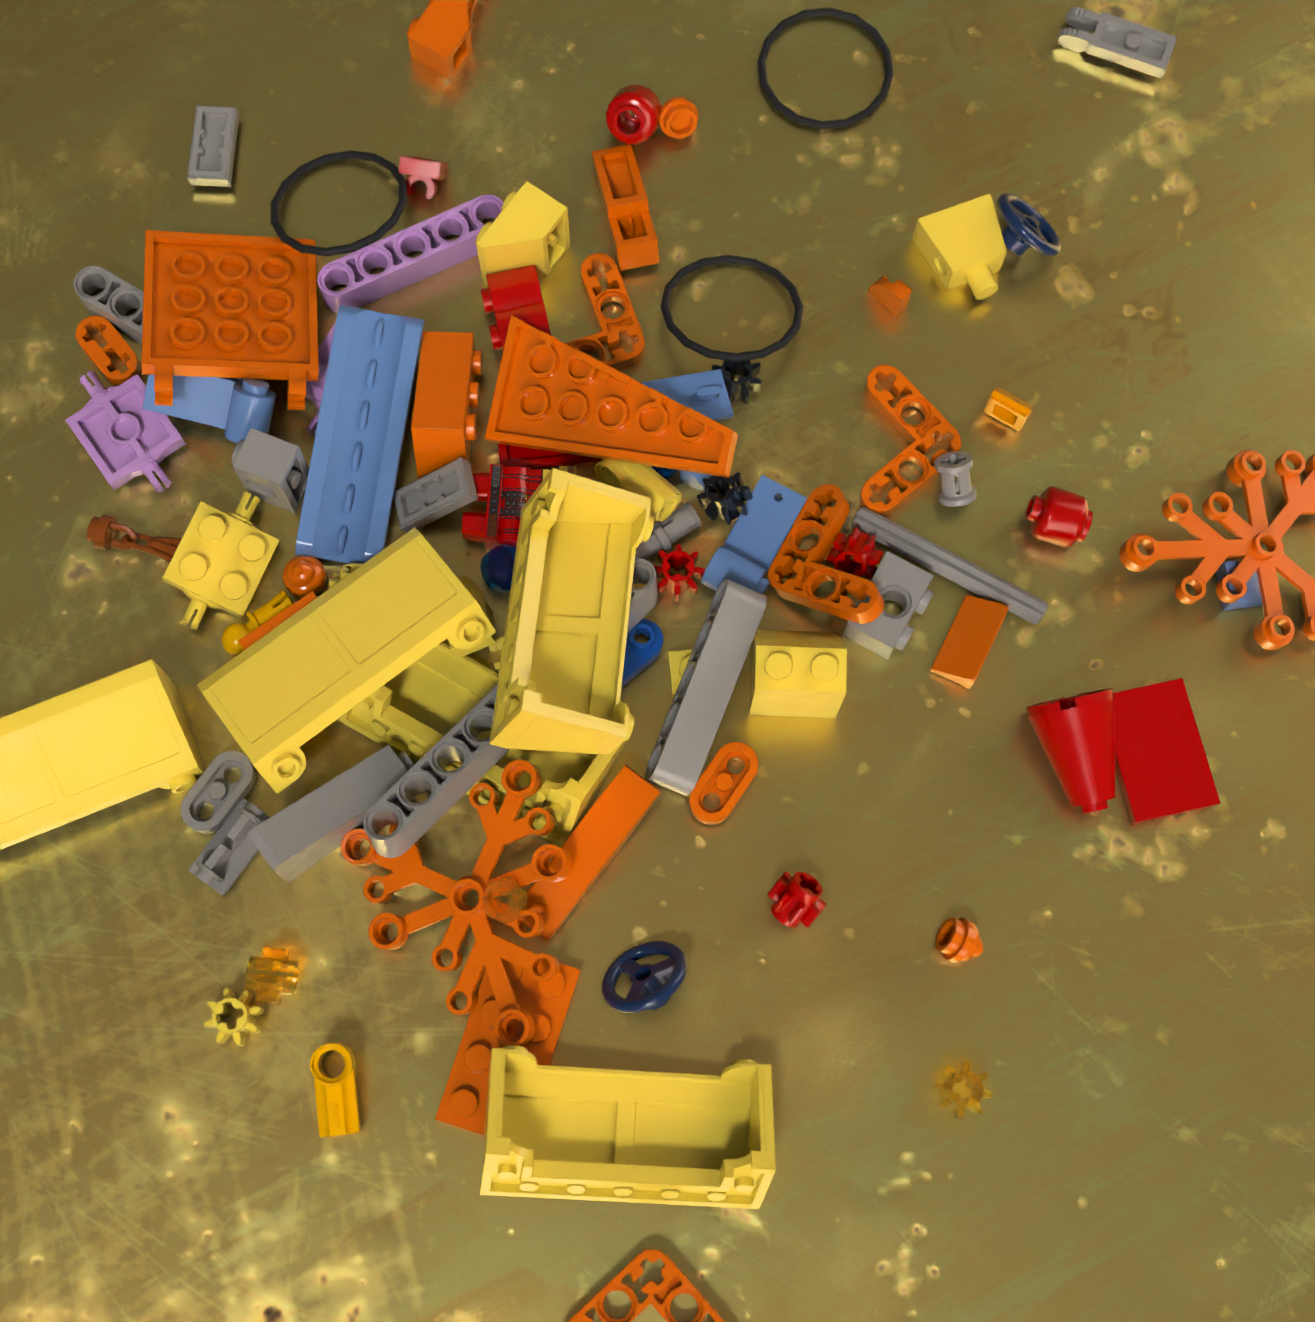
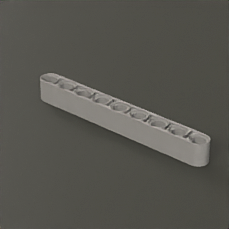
[363,558,659,858]

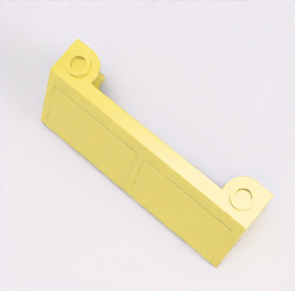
[489,468,654,755]
[197,527,497,794]
[338,642,627,847]
[0,659,206,850]
[480,1045,776,1209]

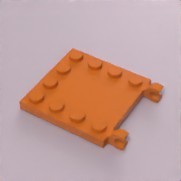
[141,230,319,411]

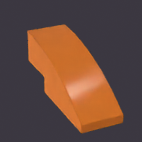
[591,144,659,271]

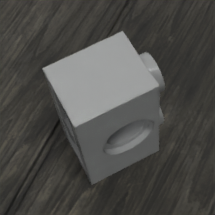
[232,428,309,514]
[842,551,935,660]

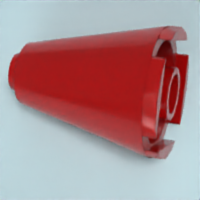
[1026,688,1115,813]

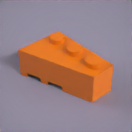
[411,331,483,479]

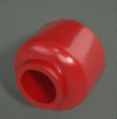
[606,85,661,144]
[1025,486,1093,548]

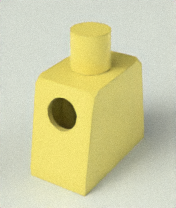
[912,193,1006,300]

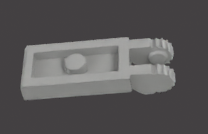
[1058,7,1177,79]

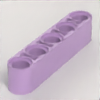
[317,194,503,313]

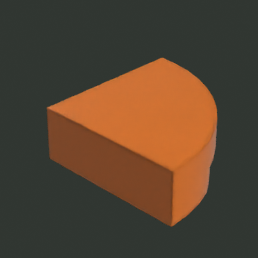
[868,276,912,318]

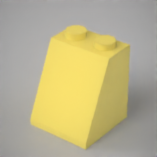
[749,629,847,718]

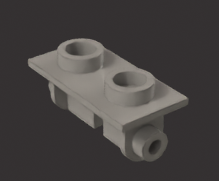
[188,798,270,896]

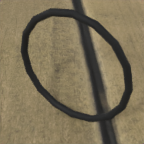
[757,8,894,130]
[271,150,407,256]
[660,255,803,362]

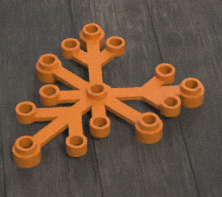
[1119,450,1315,651]
[341,760,572,1046]

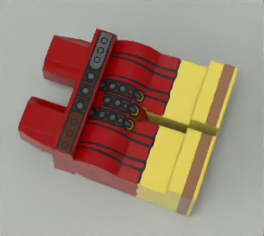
[462,464,576,553]

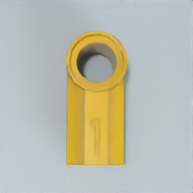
[310,1043,361,1138]

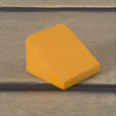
[984,387,1034,431]

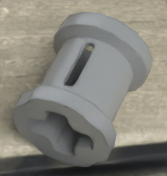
[934,451,977,507]

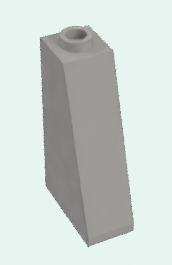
[246,745,414,883]

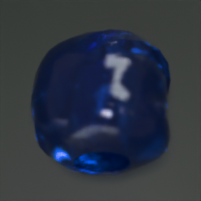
[480,544,516,592]

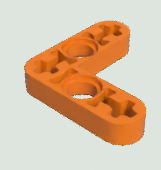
[565,253,645,371]
[859,365,962,517]
[768,484,885,624]
[567,1249,725,1322]

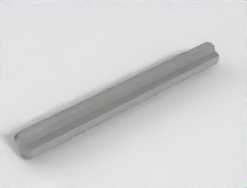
[851,507,1048,624]

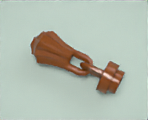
[87,515,182,563]

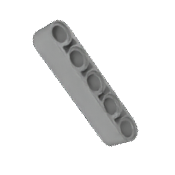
[73,266,245,381]
[645,579,767,796]

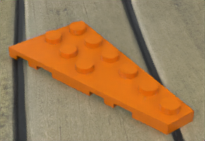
[485,315,738,477]

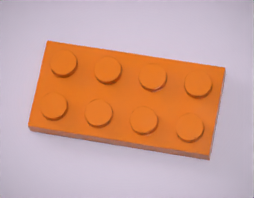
[435,958,581,1136]

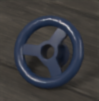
[997,193,1061,256]
[602,941,687,1013]

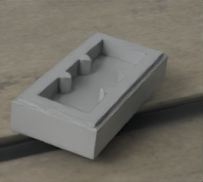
[187,105,239,187]
[394,457,478,532]

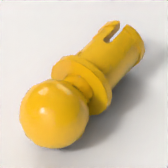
[221,590,294,656]

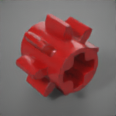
[826,527,884,580]
[654,544,705,601]
[767,872,826,928]

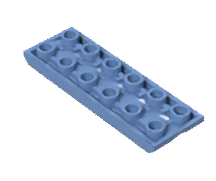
[295,305,425,564]

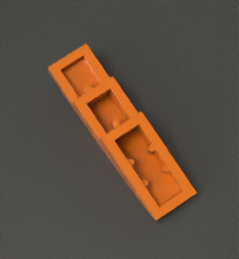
[517,765,662,941]

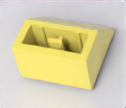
[476,181,571,284]

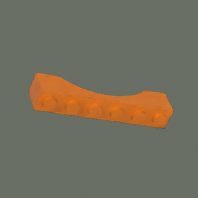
[407,0,477,80]

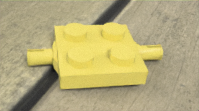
[161,492,280,630]

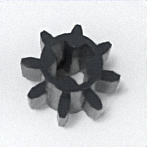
[711,351,762,404]
[697,472,753,525]

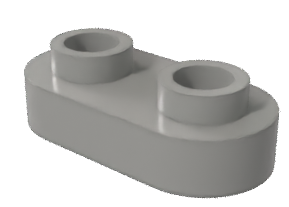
[181,751,256,834]

